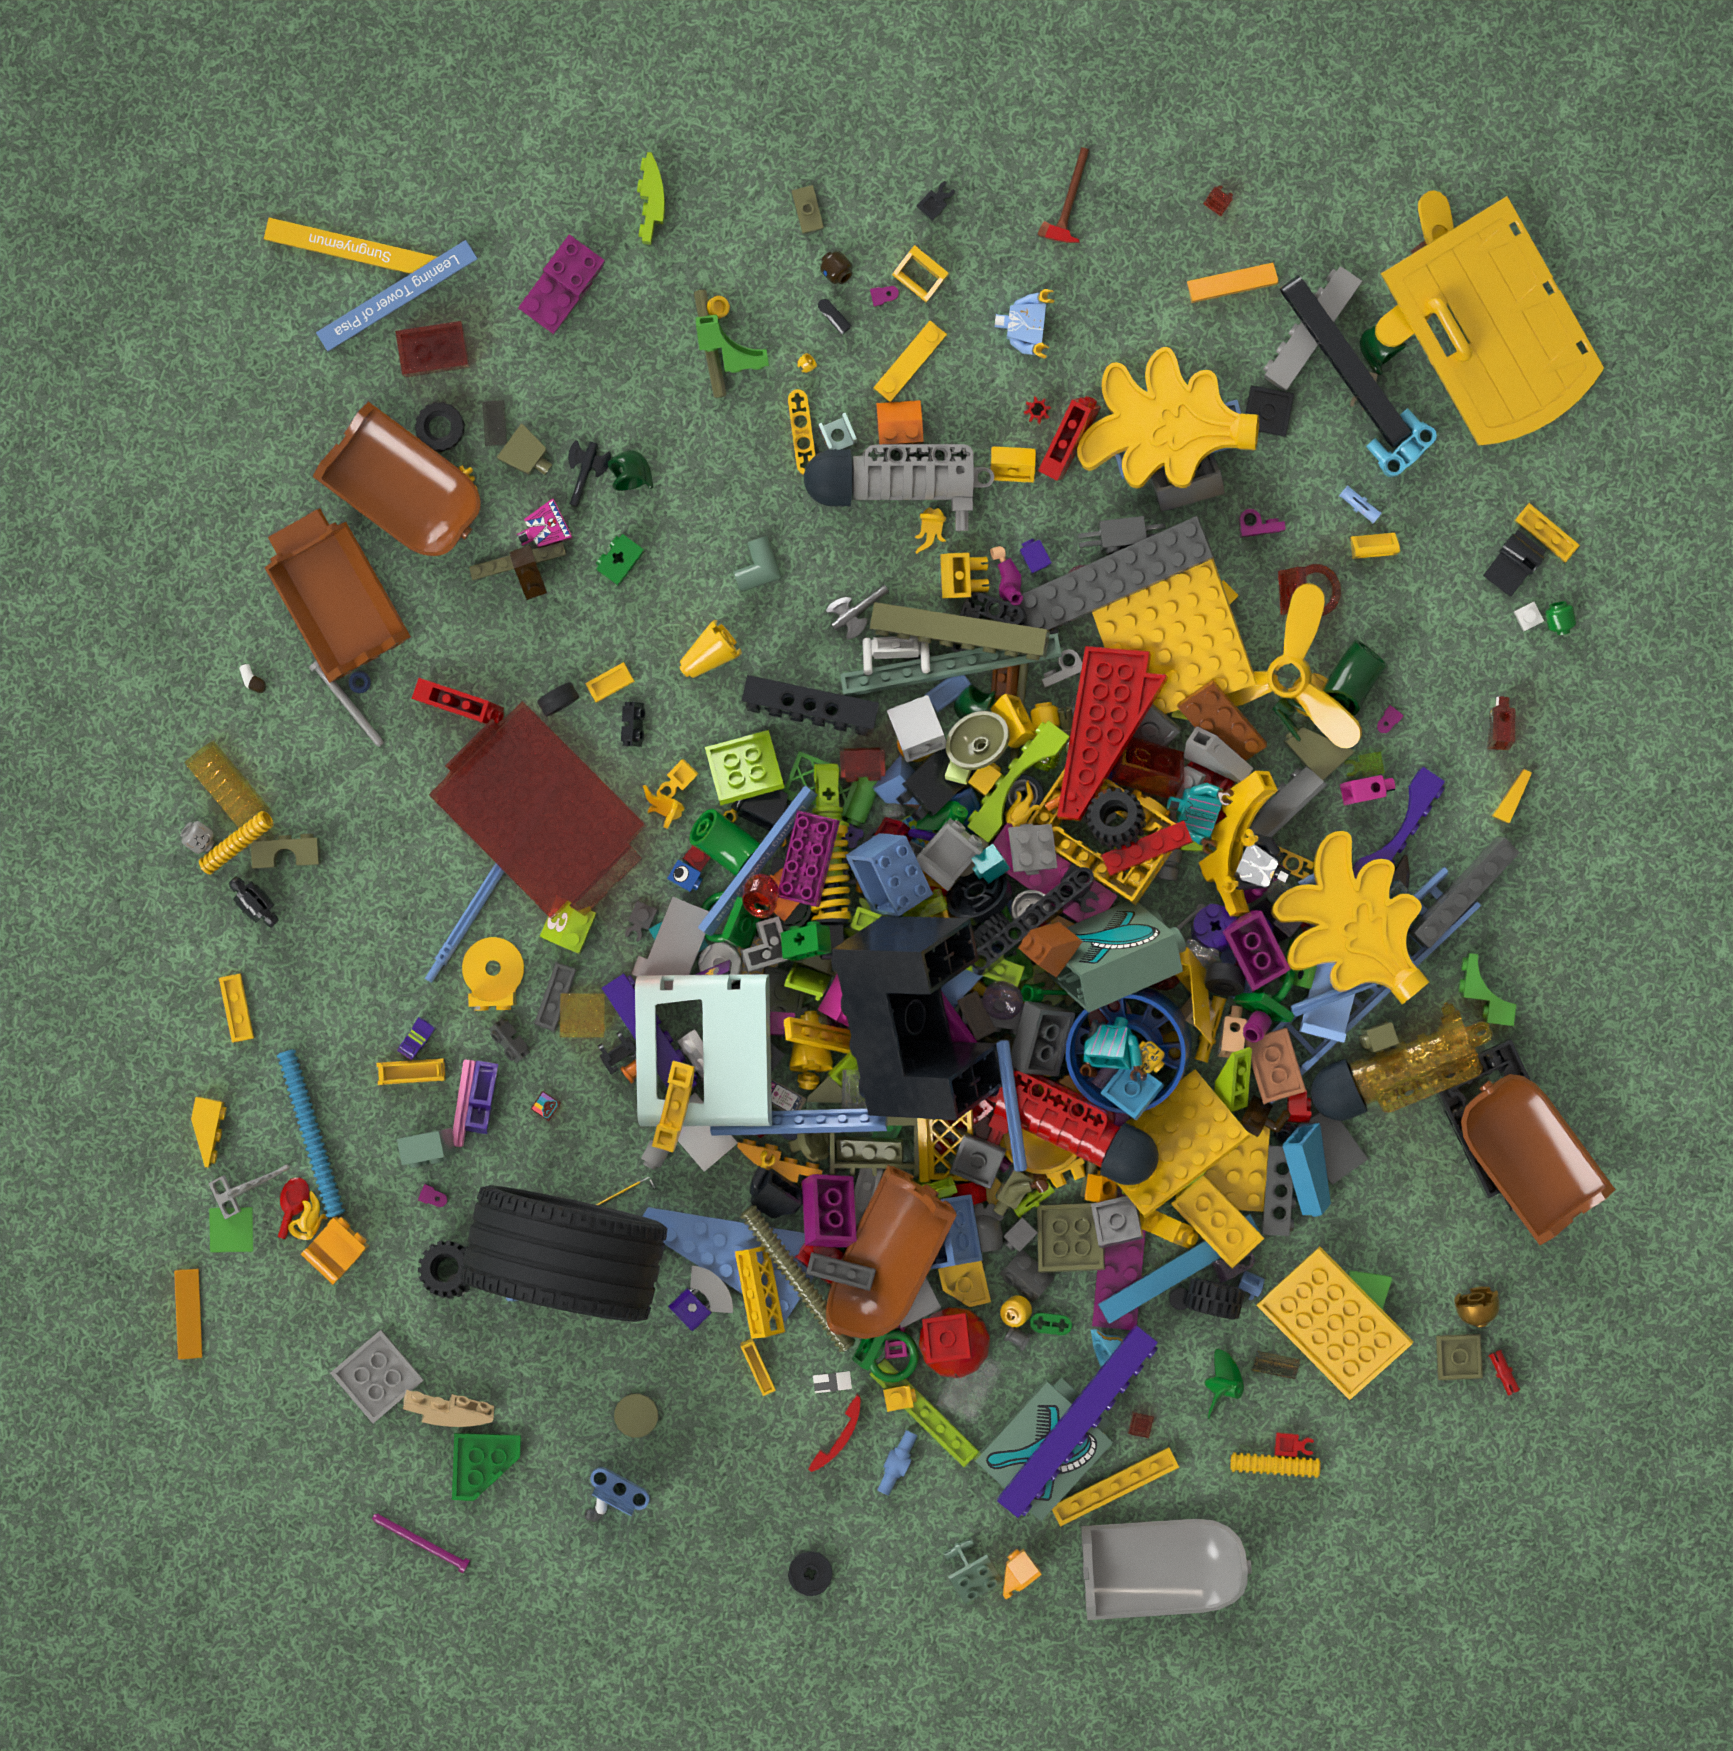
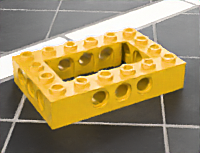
[1027,768,1176,906]

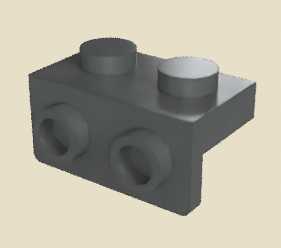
[999,1250,1054,1303]

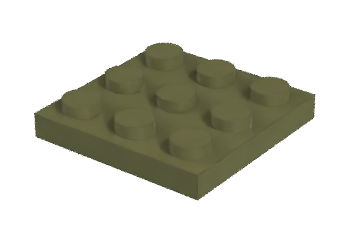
[1037,1203,1105,1273]

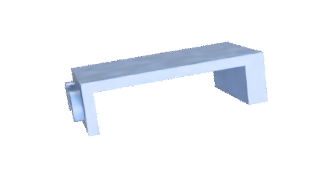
[1299,963,1355,1043]

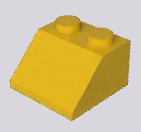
[990,694,1037,749]

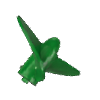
[916,801,980,837]
[1204,1349,1244,1419]

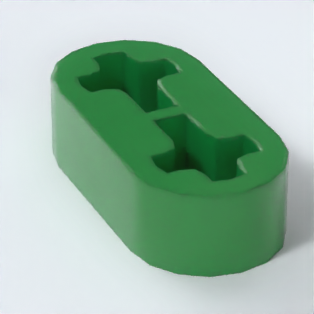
[1030,1312,1072,1335]

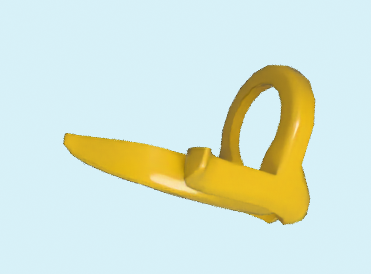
[915,507,947,554]
[1004,780,1042,827]
[643,785,685,829]
[288,1191,328,1240]

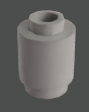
[641,1140,669,1170]

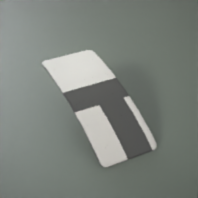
[813,1371,852,1393]

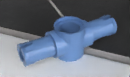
[877,1430,917,1496]

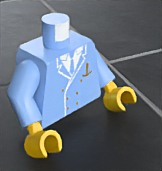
[995,289,1054,359]

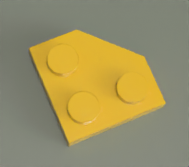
[938,1261,991,1307]

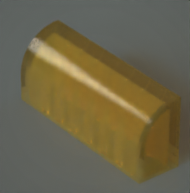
[184,741,270,828]

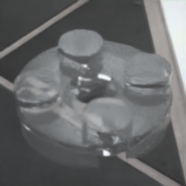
[1185,939,1222,970]

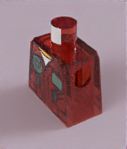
[1487,696,1516,750]

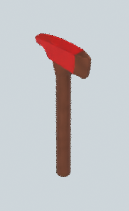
[1038,147,1089,243]

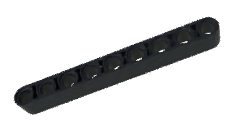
[1280,275,1412,448]

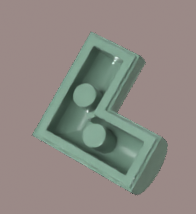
[733,536,782,592]

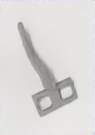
[208,1164,291,1219]

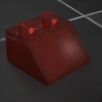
[840,747,885,782]

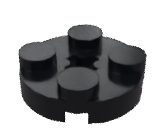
[788,1551,832,1596]

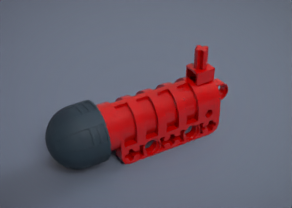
[987,1070,1158,1185]

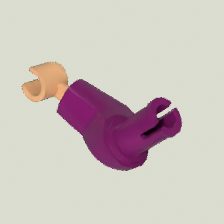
[990,546,1023,605]

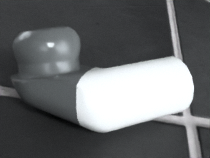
[585,1498,607,1522]

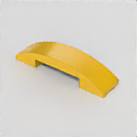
[652,1061,695,1152]

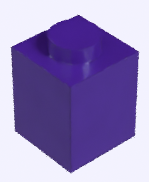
[1019,538,1052,575]

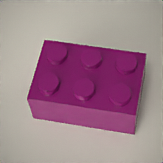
[802,1174,857,1248]

